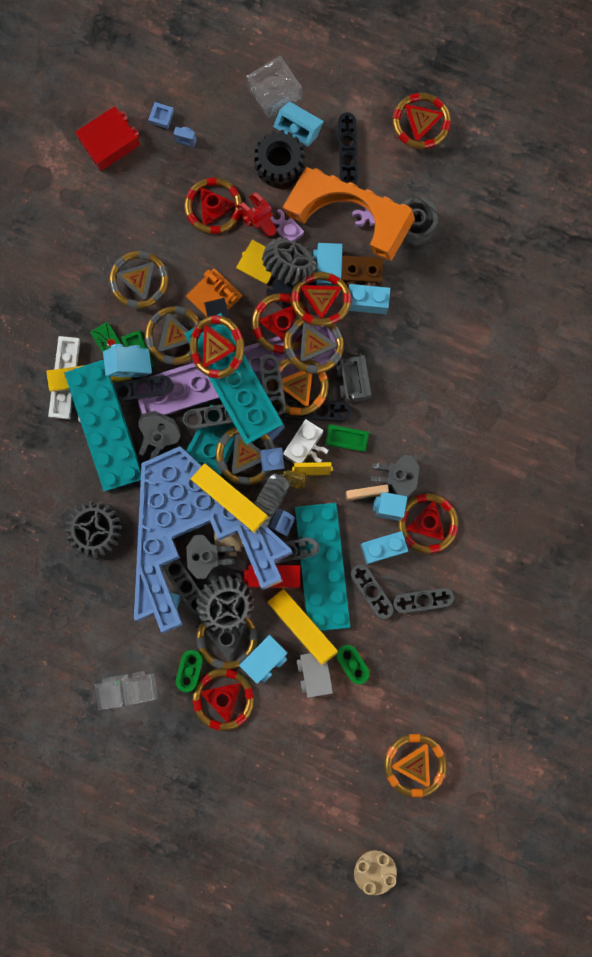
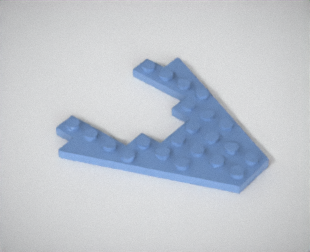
[134,447,293,634]

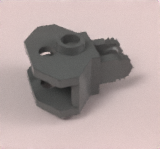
[138,410,181,459]
[371,455,420,497]
[187,535,236,579]

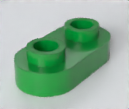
[336,645,369,684]
[176,650,203,692]

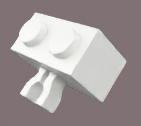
[283,419,328,464]

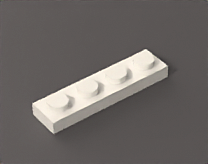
[48,336,80,420]

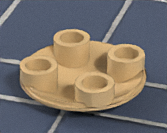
[354,850,397,895]

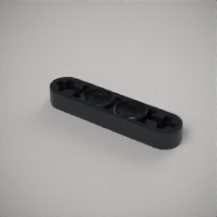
[338,112,358,186]
[113,375,174,403]
[272,399,352,422]

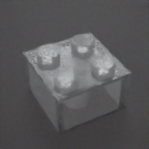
[246,55,302,119]

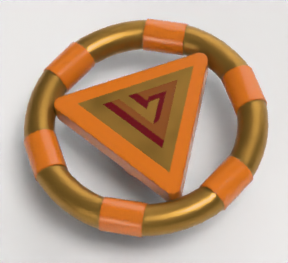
[268,355,329,416]
[384,734,447,798]

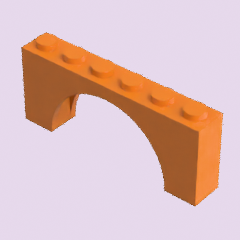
[282,167,415,261]

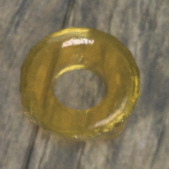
[281,470,306,489]

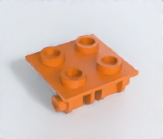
[186,268,243,317]

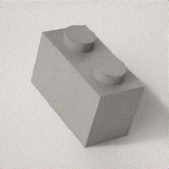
[297,653,333,698]

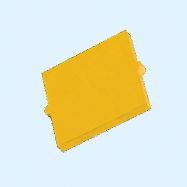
[236,240,272,285]
[292,462,333,476]

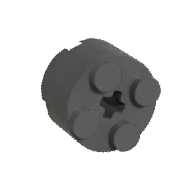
[402,197,438,246]

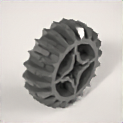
[262,238,317,286]
[254,473,290,527]
[65,501,122,558]
[196,575,254,633]

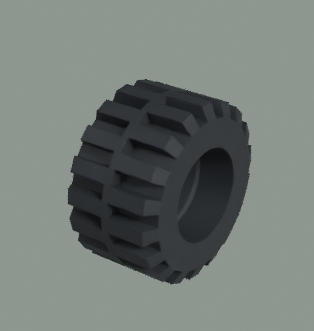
[254,130,305,188]

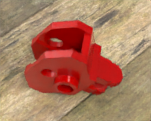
[236,192,277,237]

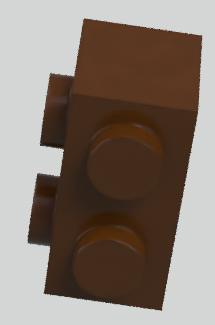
[341,256,383,288]

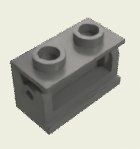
[336,355,371,403]

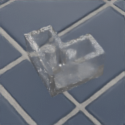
[94,671,158,710]

